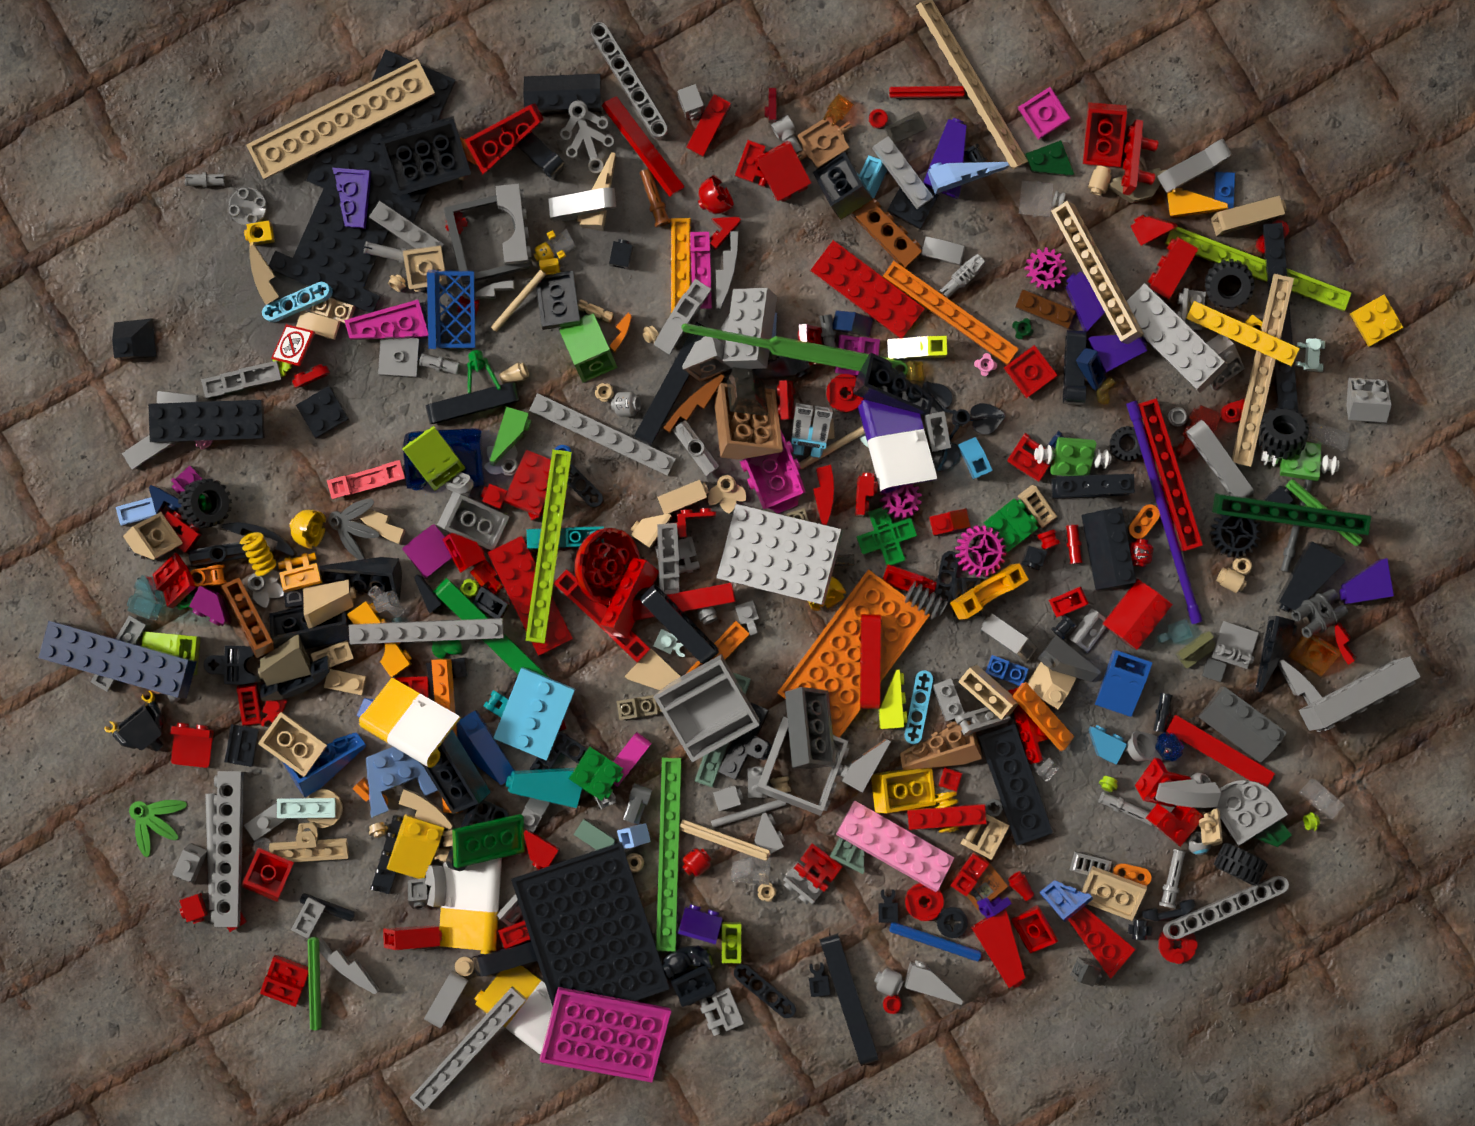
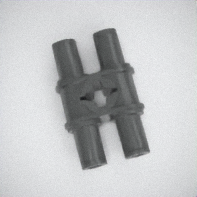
[1291,589,1348,638]

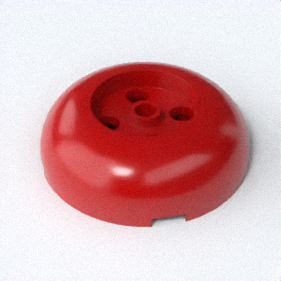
[575,528,640,605]

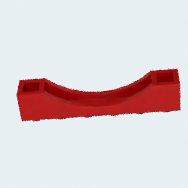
[554,569,651,663]

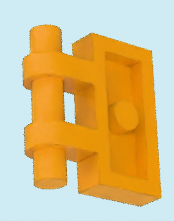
[277,552,322,593]

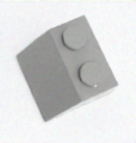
[682,336,732,382]

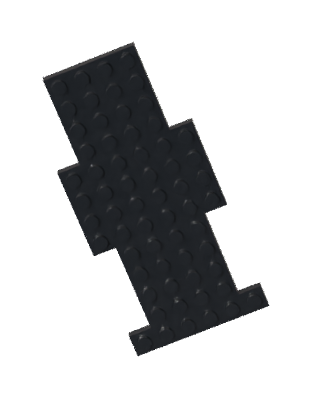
[269,49,456,313]

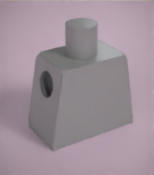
[173,843,207,885]

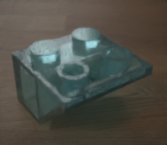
[127,575,164,620]

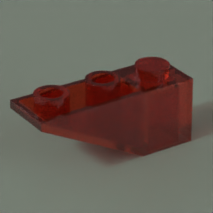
[1175,405,1222,460]

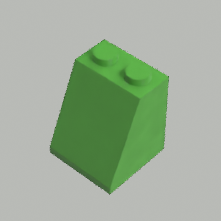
[559,313,618,383]

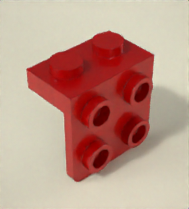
[674,508,716,539]
[170,722,214,768]
[1135,758,1191,807]

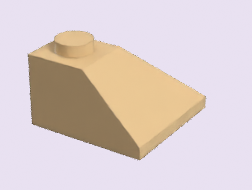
[123,512,183,560]
[631,514,672,549]
[1027,662,1076,710]

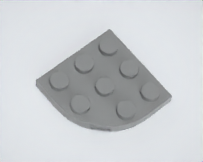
[1214,780,1288,846]

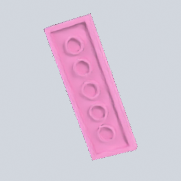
[836,801,954,892]

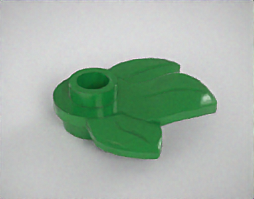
[431,640,462,659]

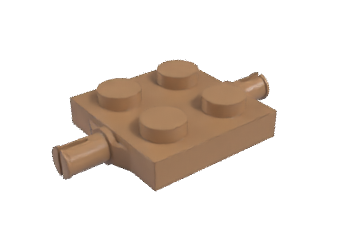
[797,116,853,169]

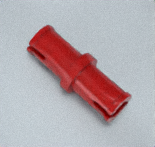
[1066,525,1082,564]

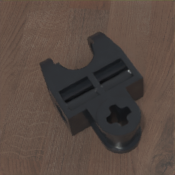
[204,646,262,684]

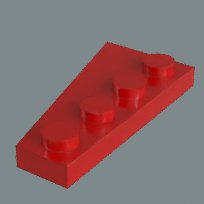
[1068,906,1136,979]

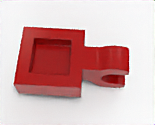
[470,560,502,594]

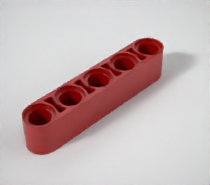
[860,614,881,709]

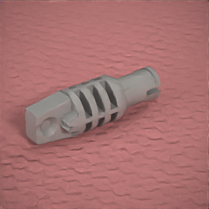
[939,254,986,299]

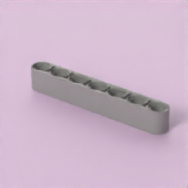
[591,22,668,140]
[1163,876,1289,939]

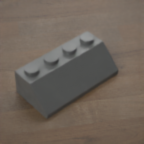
[1199,686,1287,763]
[785,687,836,769]

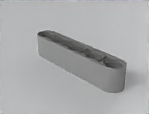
[1186,420,1254,497]

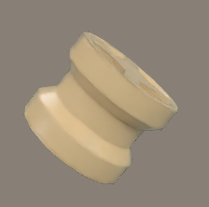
[770,776,791,793]
[442,829,453,847]

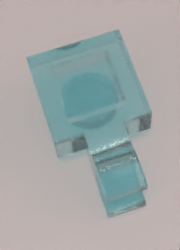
[1157,619,1193,643]

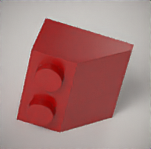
[242,848,294,902]

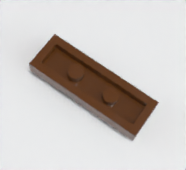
[1015,289,1075,329]

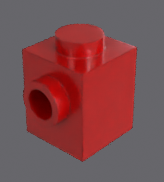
[481,484,507,510]
[179,893,208,924]

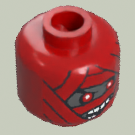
[1129,539,1154,567]

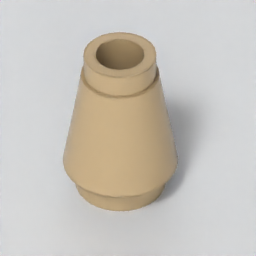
[499,362,529,384]

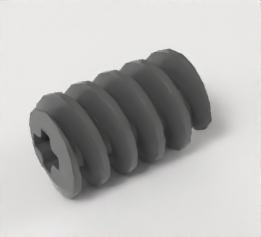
[905,581,948,620]

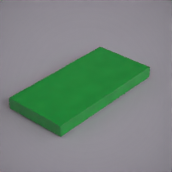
[452,814,525,868]

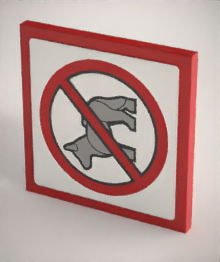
[271,324,315,367]

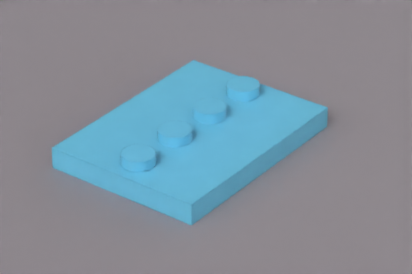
[493,667,575,760]

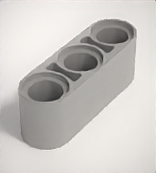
[424,971,468,1029]

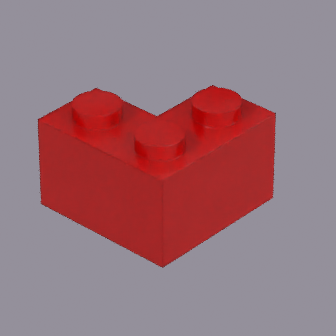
[1146,803,1204,847]

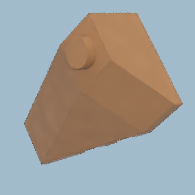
[900,721,982,770]

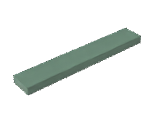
[695,673,751,788]

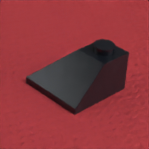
[112,318,157,361]

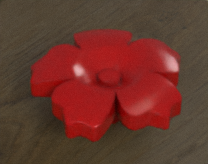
[445,212,468,234]

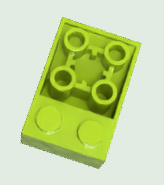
[402,426,466,491]
[142,631,201,675]

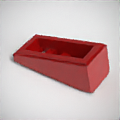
[237,683,262,726]

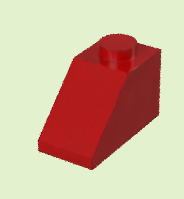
[1130,215,1178,246]
[442,533,486,573]
[524,829,559,869]

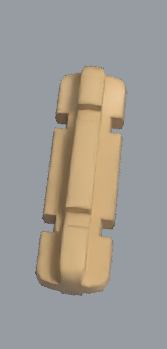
[578,299,613,323]

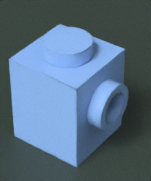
[617,823,651,849]

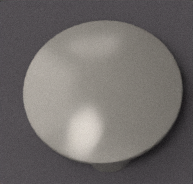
[229,187,267,226]

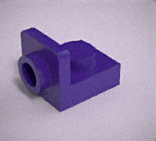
[977,897,1012,918]

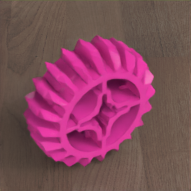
[955,525,1006,577]

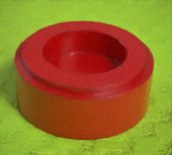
[869,109,888,129]

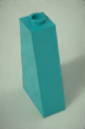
[506,768,582,808]

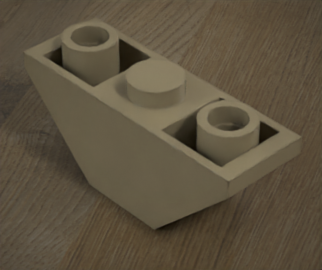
[1108,168,1166,203]

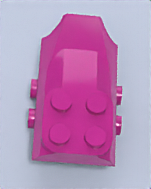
[739,429,806,514]

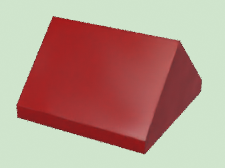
[1011,905,1058,953]

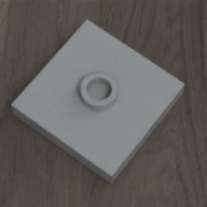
[378,338,420,377]

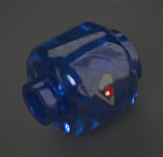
[1155,732,1184,762]

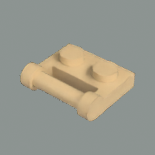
[961,814,1009,860]

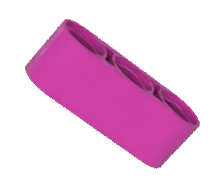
[613,732,652,787]

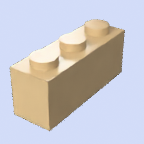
[958,665,1018,720]

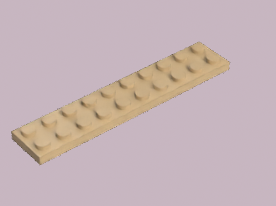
[246,59,435,180]

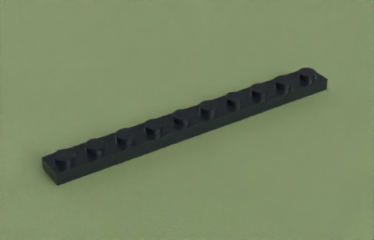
[1262,223,1298,413]

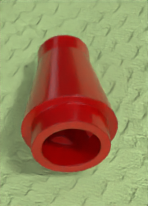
[1008,871,1034,901]

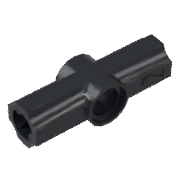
[189,542,248,567]

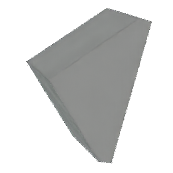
[925,411,951,452]

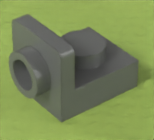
[408,878,430,910]

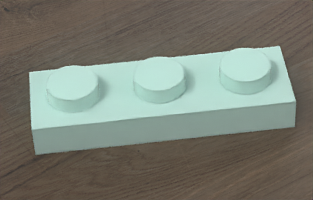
[277,798,336,818]

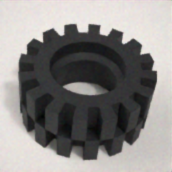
[1109,426,1142,461]

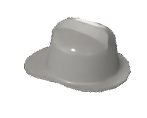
[1124,731,1166,762]

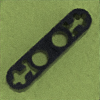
[734,963,796,1018]

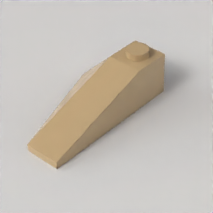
[577,152,616,231]

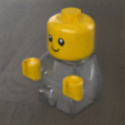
[533,229,576,261]

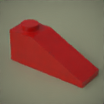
[686,94,731,157]

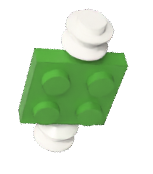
[1034,437,1111,476]
[1261,442,1339,481]

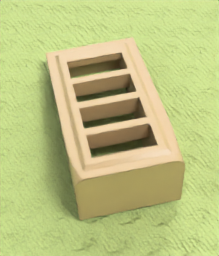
[1018,485,1057,528]

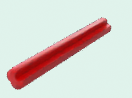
[889,86,965,98]

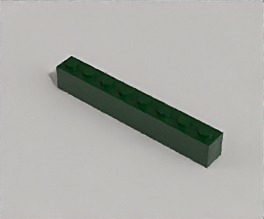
[1212,493,1372,535]

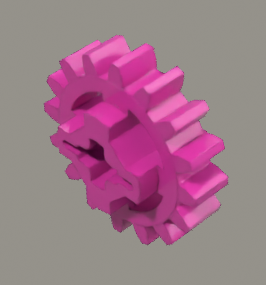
[1024,247,1067,290]
[880,484,922,519]

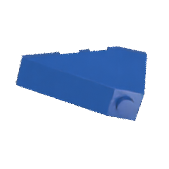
[456,710,515,785]
[283,732,366,797]

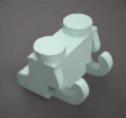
[1295,338,1325,372]

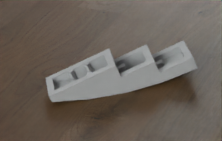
[716,231,738,310]
[201,361,281,399]
[122,435,179,470]
[657,523,679,594]
[1278,660,1322,705]
[319,938,380,994]

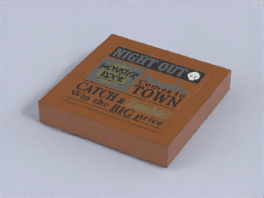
[967,856,1008,911]

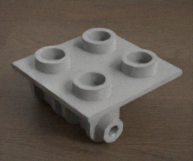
[1212,621,1258,669]

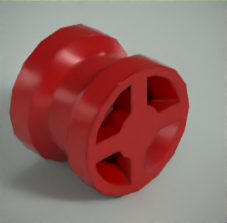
[1037,529,1060,550]

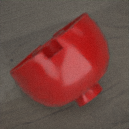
[698,175,734,214]

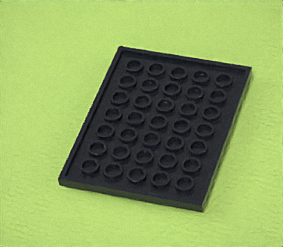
[511,842,669,1006]

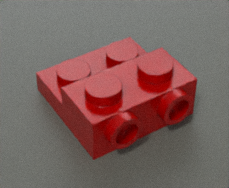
[855,473,878,517]

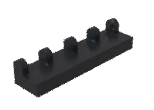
[370,815,403,894]

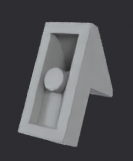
[521,798,550,832]

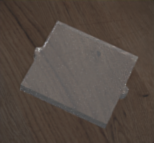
[1019,180,1053,218]

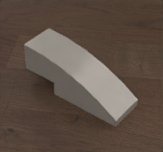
[1155,779,1221,808]

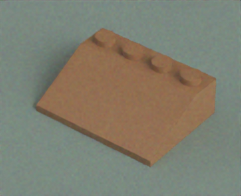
[714,383,783,460]

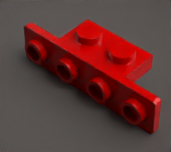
[1008,688,1049,764]

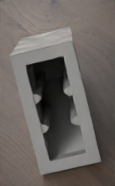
[981,614,1037,663]

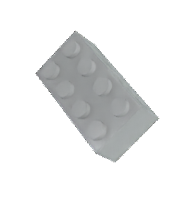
[723,288,777,369]

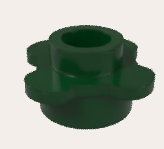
[1012,318,1034,340]

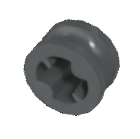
[986,799,1003,817]

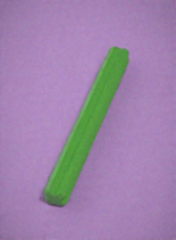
[1286,479,1362,546]
[308,937,321,1030]

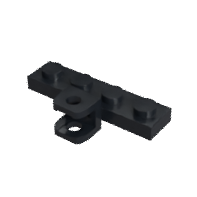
[718,702,772,780]

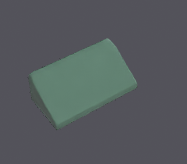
[573,819,616,850]

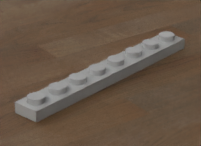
[529,393,676,476]
[349,618,504,644]
[410,986,526,1111]

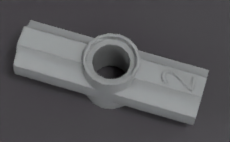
[672,420,720,476]

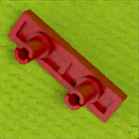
[1121,119,1158,196]

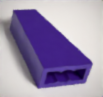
[923,118,966,199]

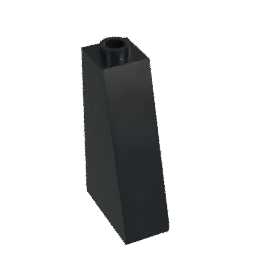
[1276,542,1346,613]

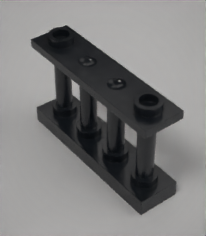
[1051,474,1135,498]

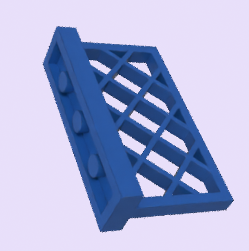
[427,270,476,349]

